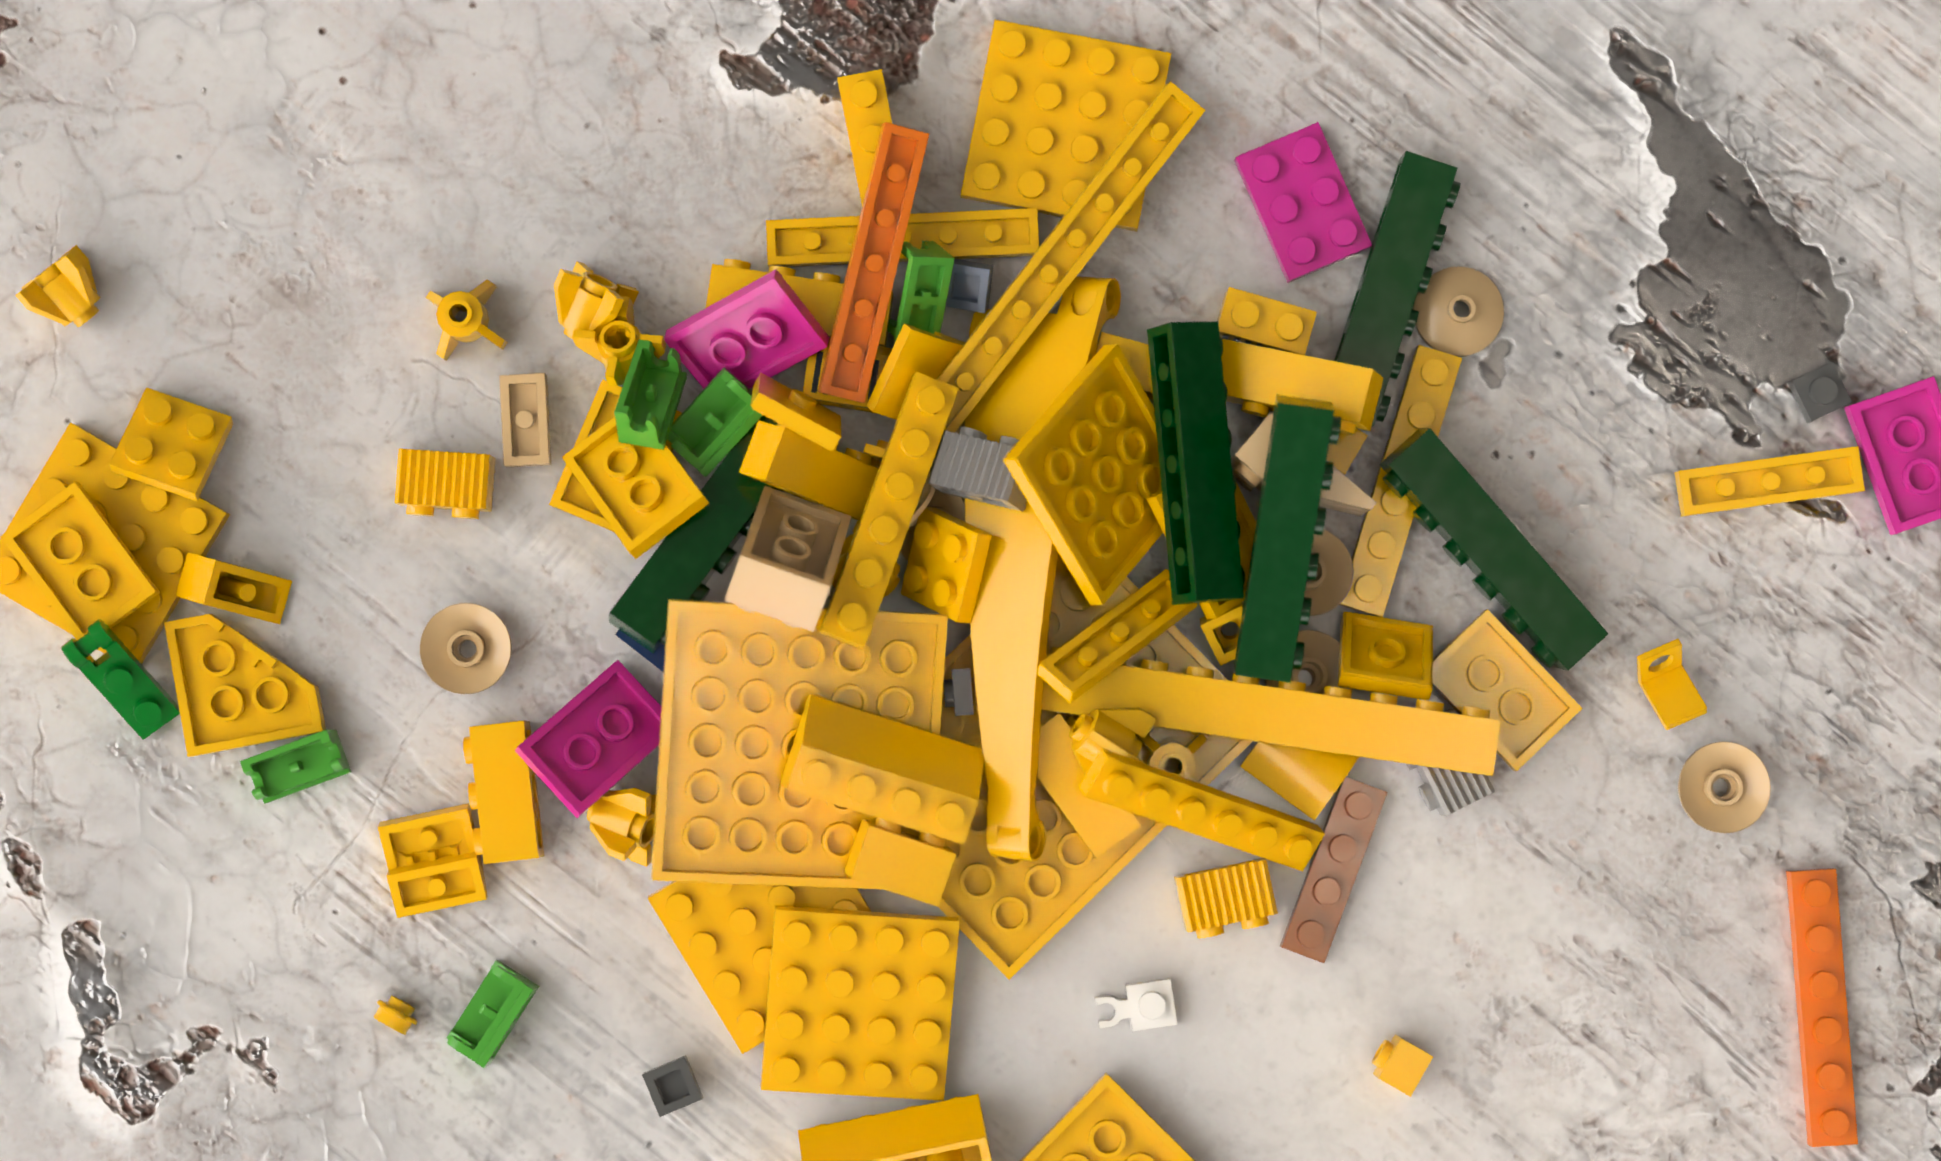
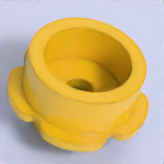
[374,995,418,1035]

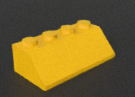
[780,694,984,845]
[798,1094,992,1161]

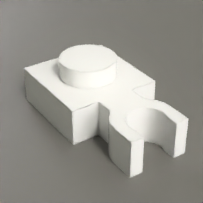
[1094,978,1178,1031]

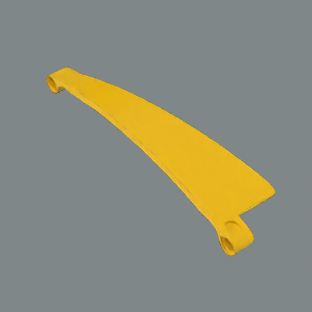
[965,276,1121,861]

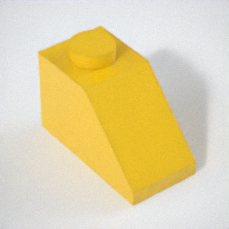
[175,552,292,624]

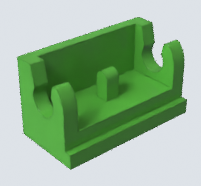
[887,241,955,342]
[614,340,687,450]
[667,367,763,477]
[240,729,351,804]
[447,960,540,1068]

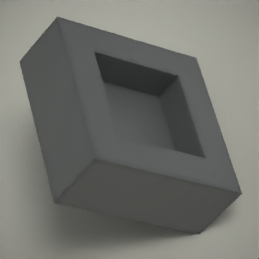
[1787,362,1852,423]
[944,668,974,716]
[642,1055,703,1117]

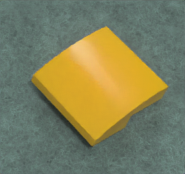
[866,323,965,420]
[1240,742,1359,821]
[378,803,488,918]

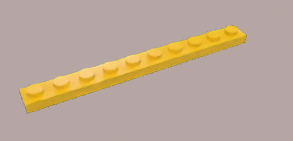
[889,81,1206,460]

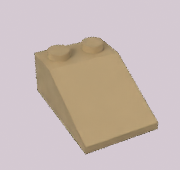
[1231,413,1377,516]
[724,486,852,632]

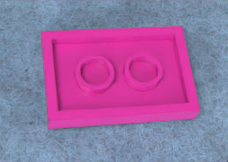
[1234,122,1372,283]
[664,269,830,389]
[1844,376,1941,535]
[515,660,662,818]

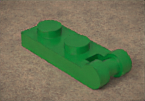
[61,619,180,740]

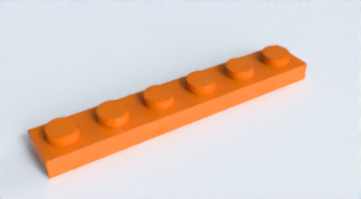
[818,122,929,403]
[1786,868,1858,1147]

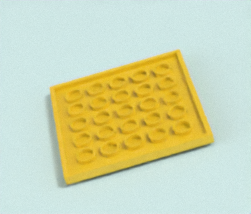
[651,599,948,889]

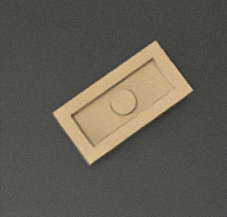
[499,373,551,467]

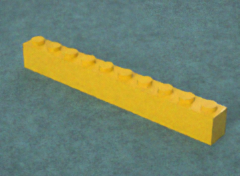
[1041,646,1501,776]

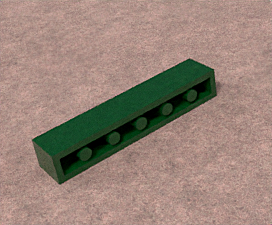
[1334,151,1461,428]
[1147,321,1245,605]
[1234,394,1341,683]
[609,415,784,654]
[1379,428,1608,671]

